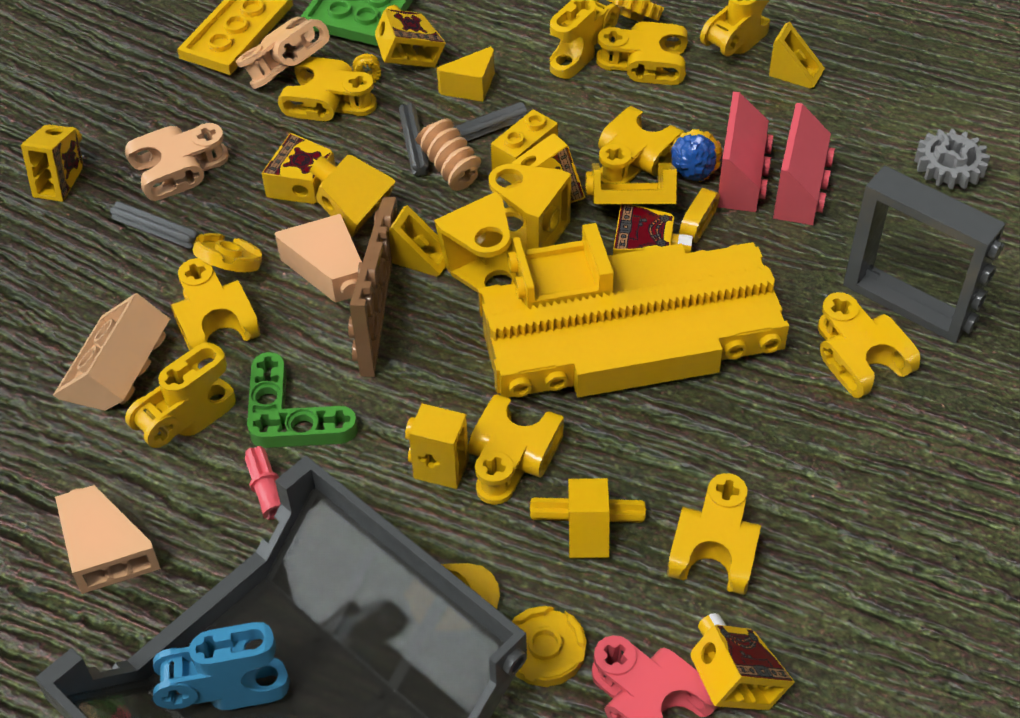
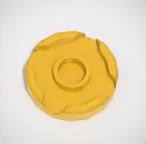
[192,233,262,272]
[512,606,587,687]

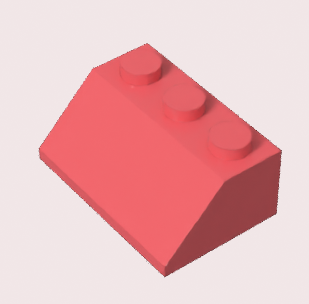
[717,91,773,212]
[773,103,835,225]

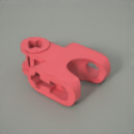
[591,635,717,718]

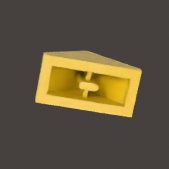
[769,21,825,89]
[437,46,495,102]
[389,205,446,277]
[568,478,610,559]

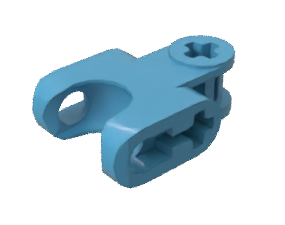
[153,622,290,710]

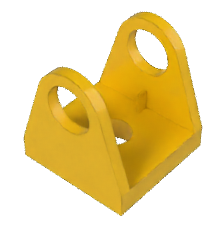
[489,164,571,250]
[434,191,517,293]

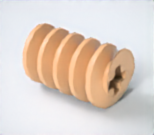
[415,118,481,191]

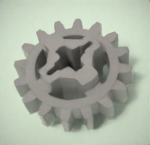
[914,129,990,189]

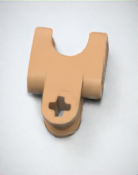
[236,17,330,89]
[125,123,229,201]

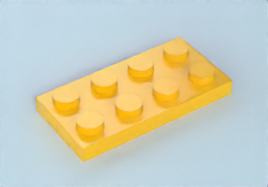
[177,0,293,75]

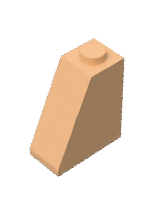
[275,214,362,303]
[55,485,161,594]

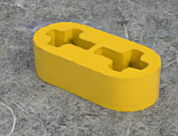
[679,188,720,243]

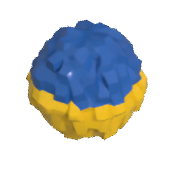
[671,129,722,182]

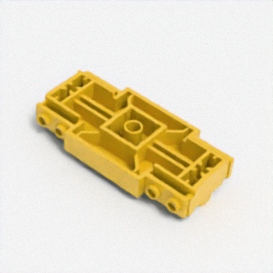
[478,242,789,398]

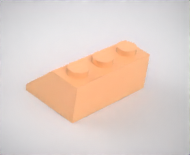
[53,293,170,411]

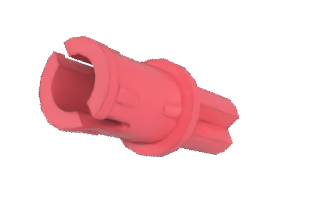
[245,446,281,520]

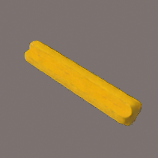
[530,497,646,523]

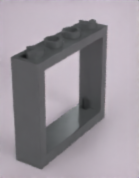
[843,165,1006,344]

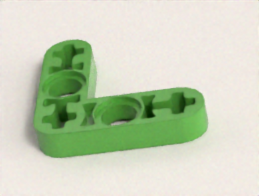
[247,352,358,448]

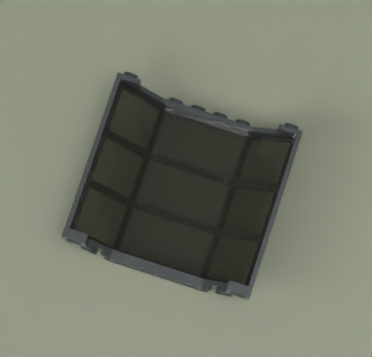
[35,455,527,718]

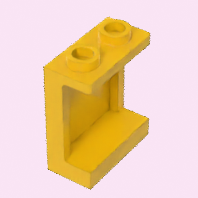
[585,163,677,204]
[507,223,614,309]

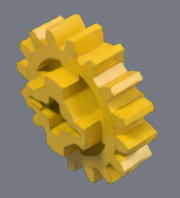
[607,0,664,22]

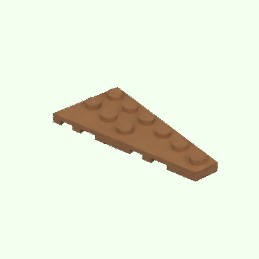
[348,197,398,377]

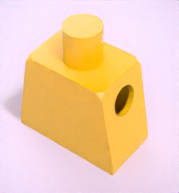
[310,155,396,237]

